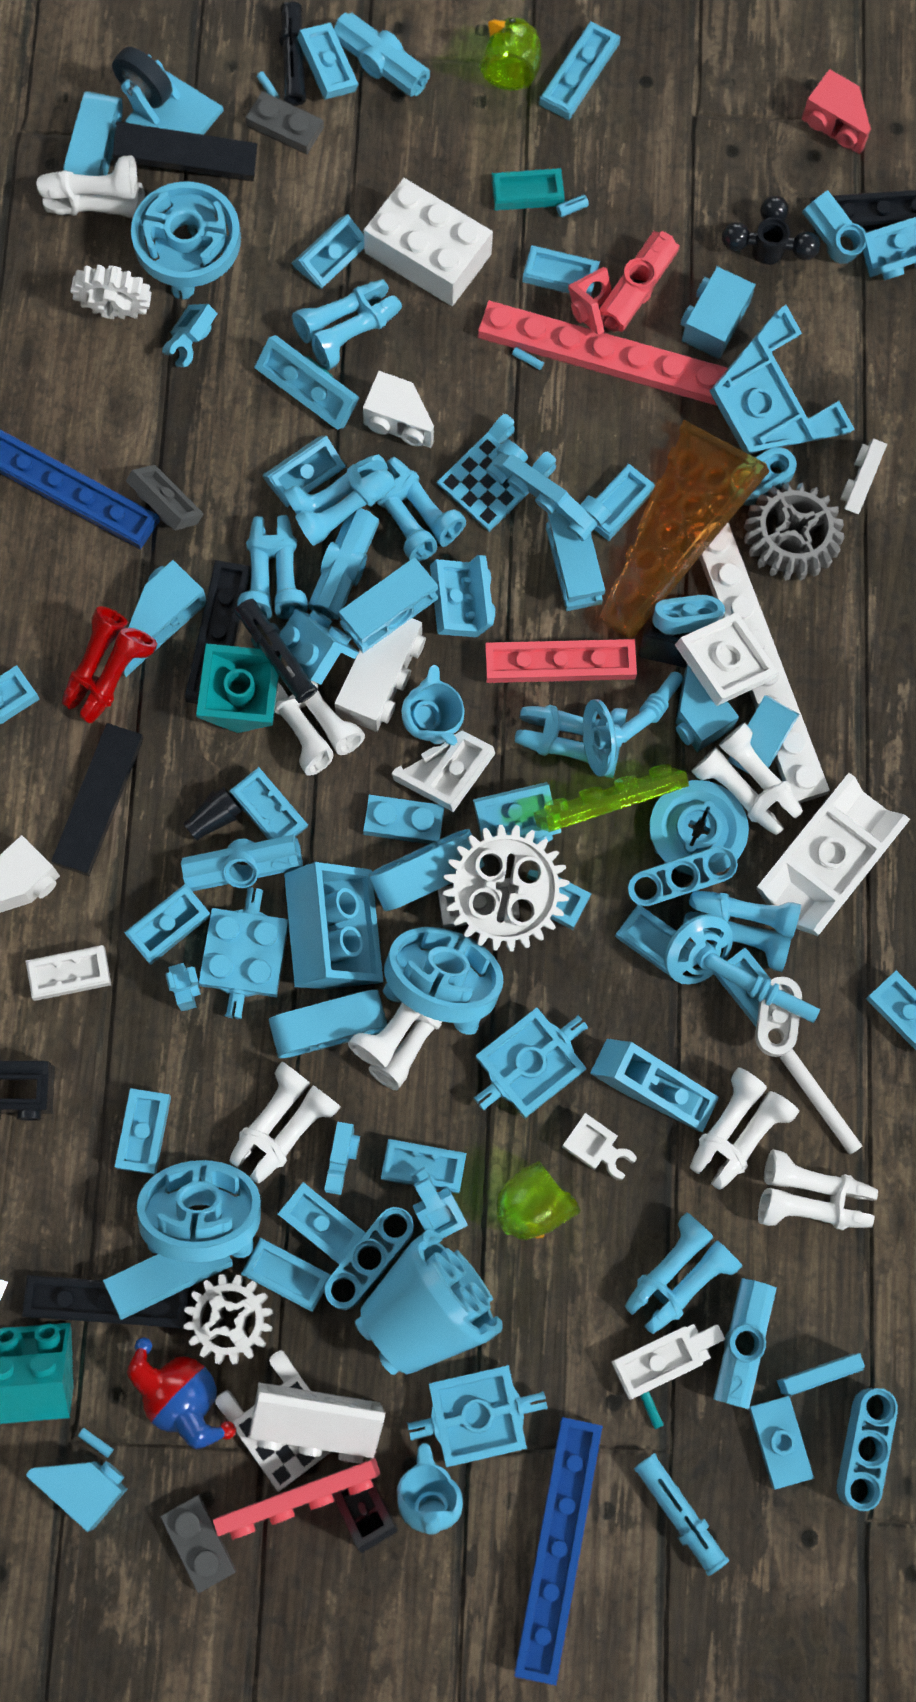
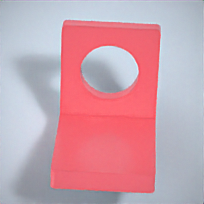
[568,267,612,335]

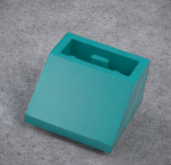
[0,1323,73,1424]

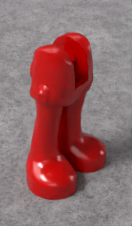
[62,606,157,723]

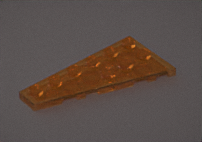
[600,419,770,639]

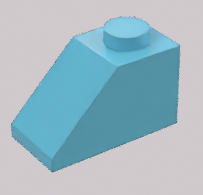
[676,664,739,752]
[26,1461,127,1532]

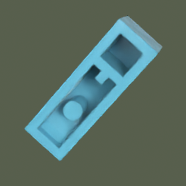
[122,560,206,677]
[590,1039,719,1132]

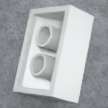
[249,1383,385,1463]

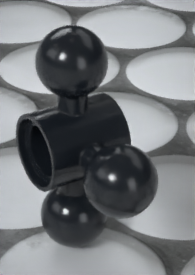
[722,196,820,265]

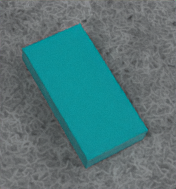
[491,168,565,211]

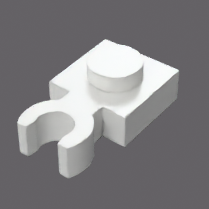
[562,1113,637,1181]

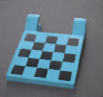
[437,414,556,532]

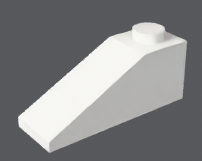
[0,835,60,913]

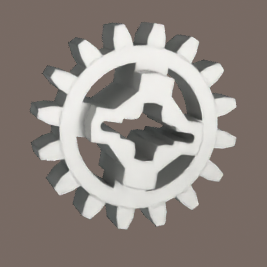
[71,265,152,319]
[184,1274,273,1364]

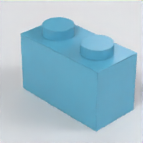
[680,266,756,359]

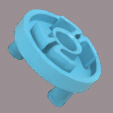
[131,182,241,299]
[383,927,504,1035]
[137,1160,261,1263]

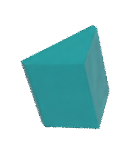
[196,644,282,733]

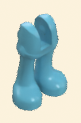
[292,279,402,370]
[284,454,395,546]
[376,457,467,561]
[237,515,308,619]
[514,705,628,778]
[683,891,801,972]
[625,1212,743,1334]

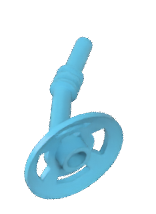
[582,672,683,777]
[664,914,820,1023]

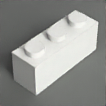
[335,618,426,732]

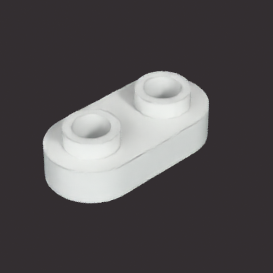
[755,977,802,1057]

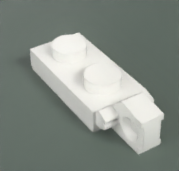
[611,1324,725,1400]

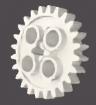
[442,825,570,951]

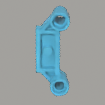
[486,439,611,541]

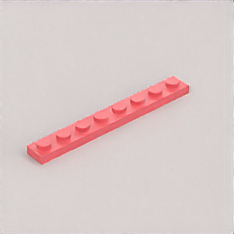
[478,301,728,406]

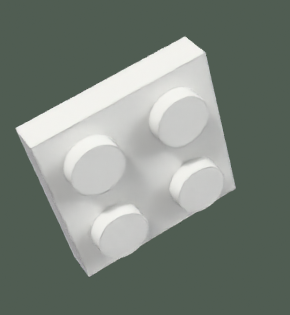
[675,612,779,706]

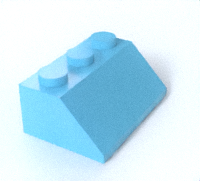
[284,862,383,989]

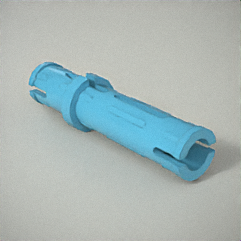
[634,1453,729,1576]

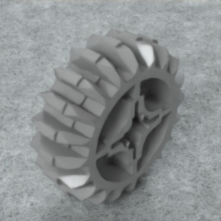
[744,482,844,581]

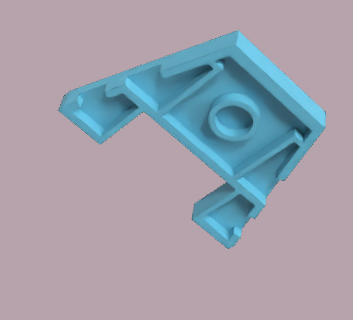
[710,305,855,455]

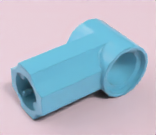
[802,190,867,264]

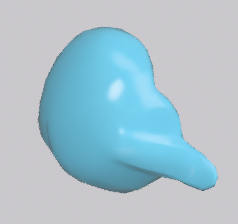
[402,665,465,746]
[397,1443,463,1535]

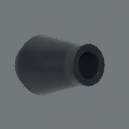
[184,787,242,841]

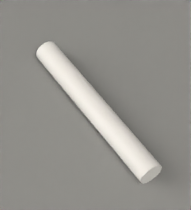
[780,1049,862,1155]

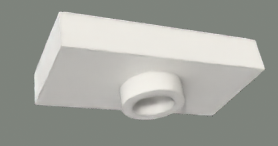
[26,945,111,1001]

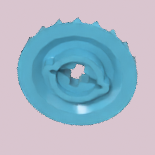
[649,780,749,878]

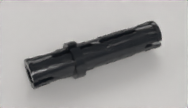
[279,1,306,106]
[234,598,318,703]

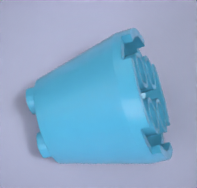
[355,1230,502,1375]

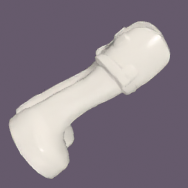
[36,155,145,218]
[275,666,365,775]
[691,722,803,835]
[348,1002,443,1091]
[229,1061,341,1184]
[690,1067,800,1190]
[758,1149,878,1230]

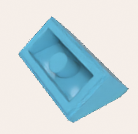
[292,214,365,289]
[262,436,346,507]
[124,884,211,965]

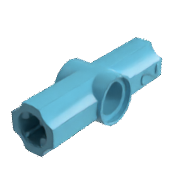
[334,12,430,97]
[308,508,379,620]
[181,835,303,892]
[713,1278,777,1409]

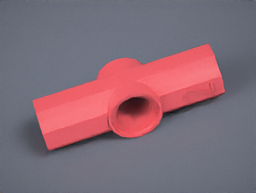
[599,231,679,332]

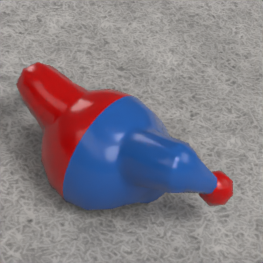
[127,1337,236,1449]

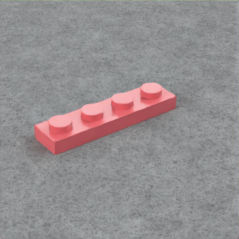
[485,639,637,683]
[213,1458,381,1540]

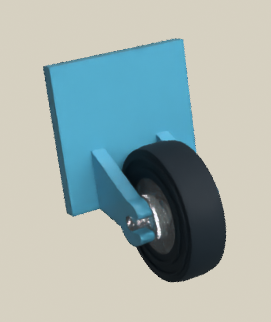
[112,47,223,135]

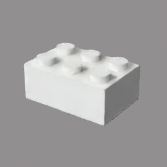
[364,178,493,306]

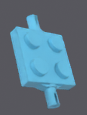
[199,887,289,1019]
[473,1008,588,1119]
[407,1365,548,1467]

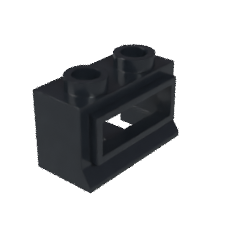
[0,1061,55,1121]

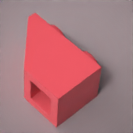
[801,69,871,154]

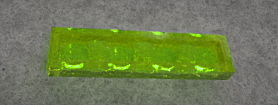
[533,764,689,832]

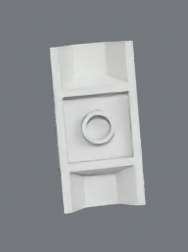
[756,773,910,936]

